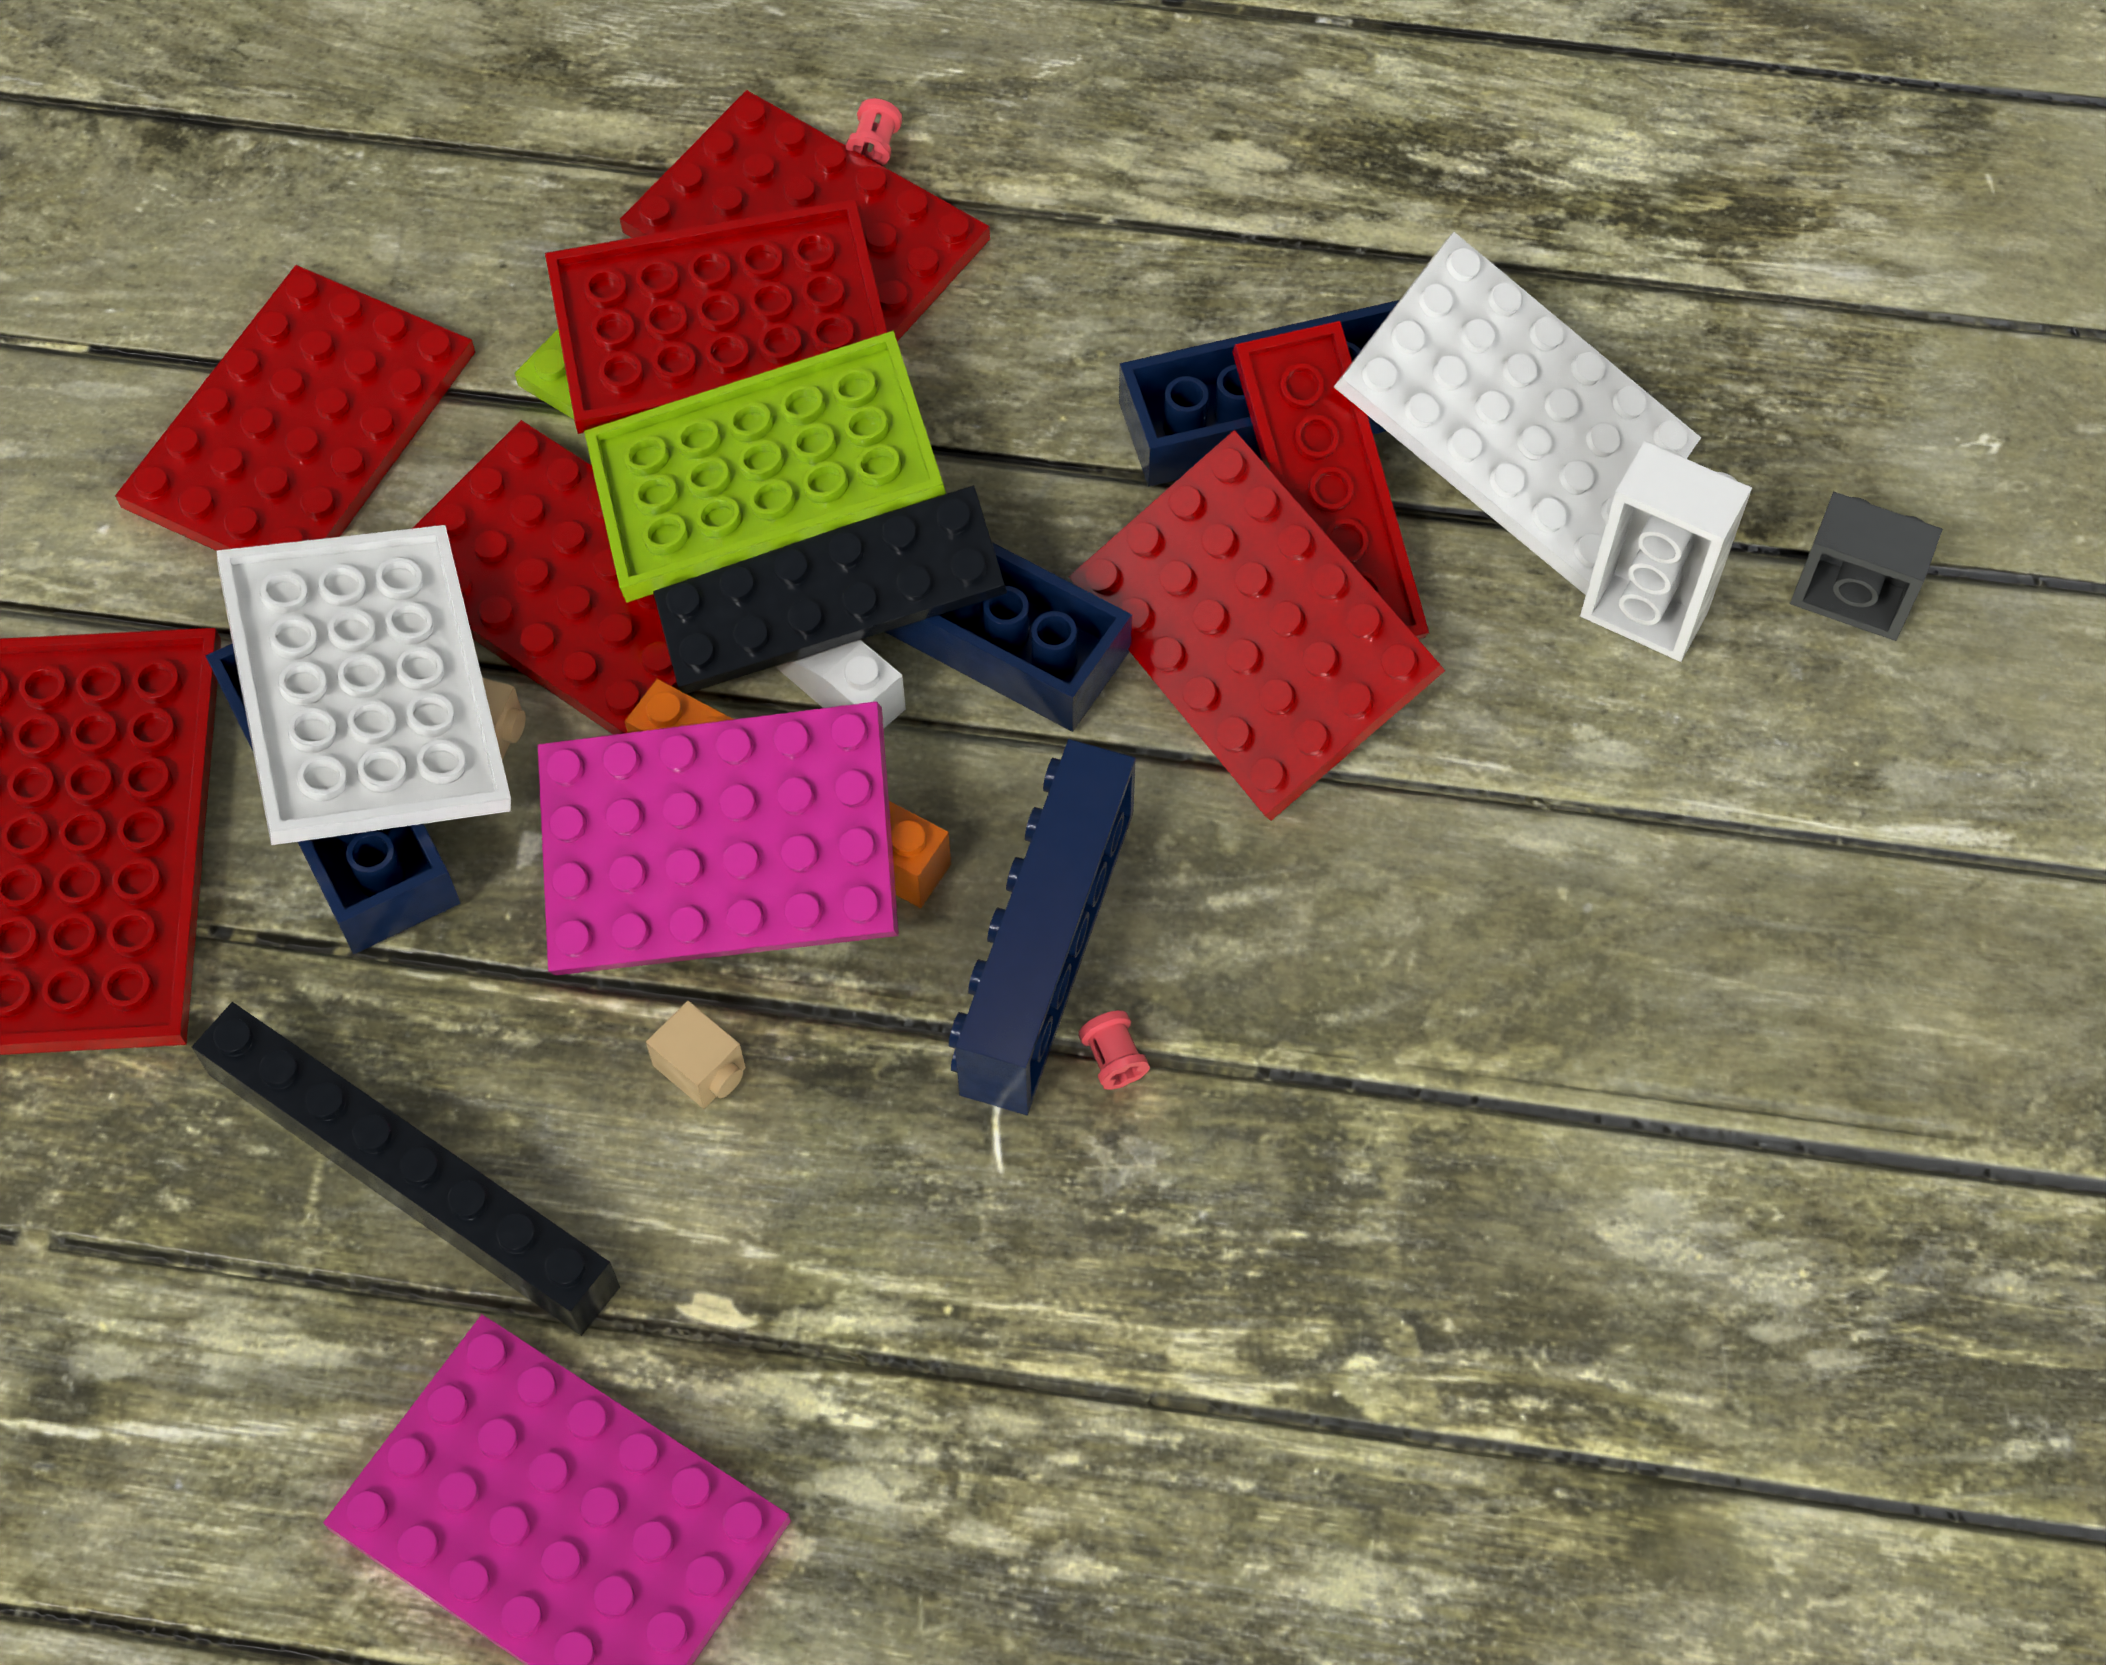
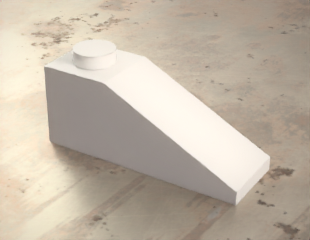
[775,640,906,728]

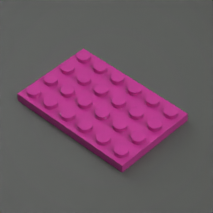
[538,701,899,976]
[323,1314,791,1665]

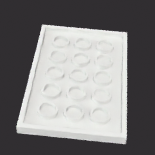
[1334,232,1701,595]
[217,525,511,845]

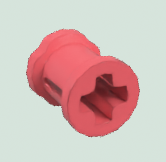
[846,98,902,166]
[1079,1010,1150,1090]

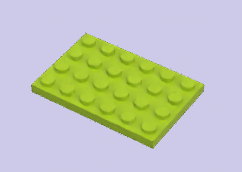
[584,330,946,602]

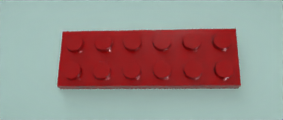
[1232,321,1429,639]

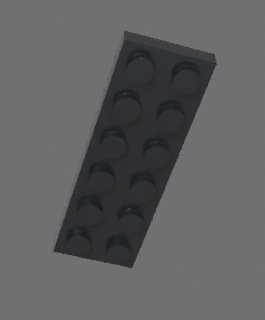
[653,485,1007,694]

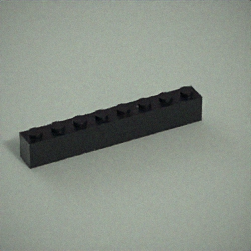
[192,1002,620,1336]

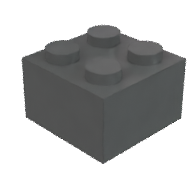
[1790,491,1943,641]

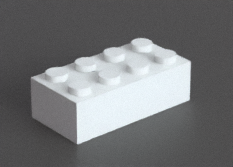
[1580,441,1752,662]

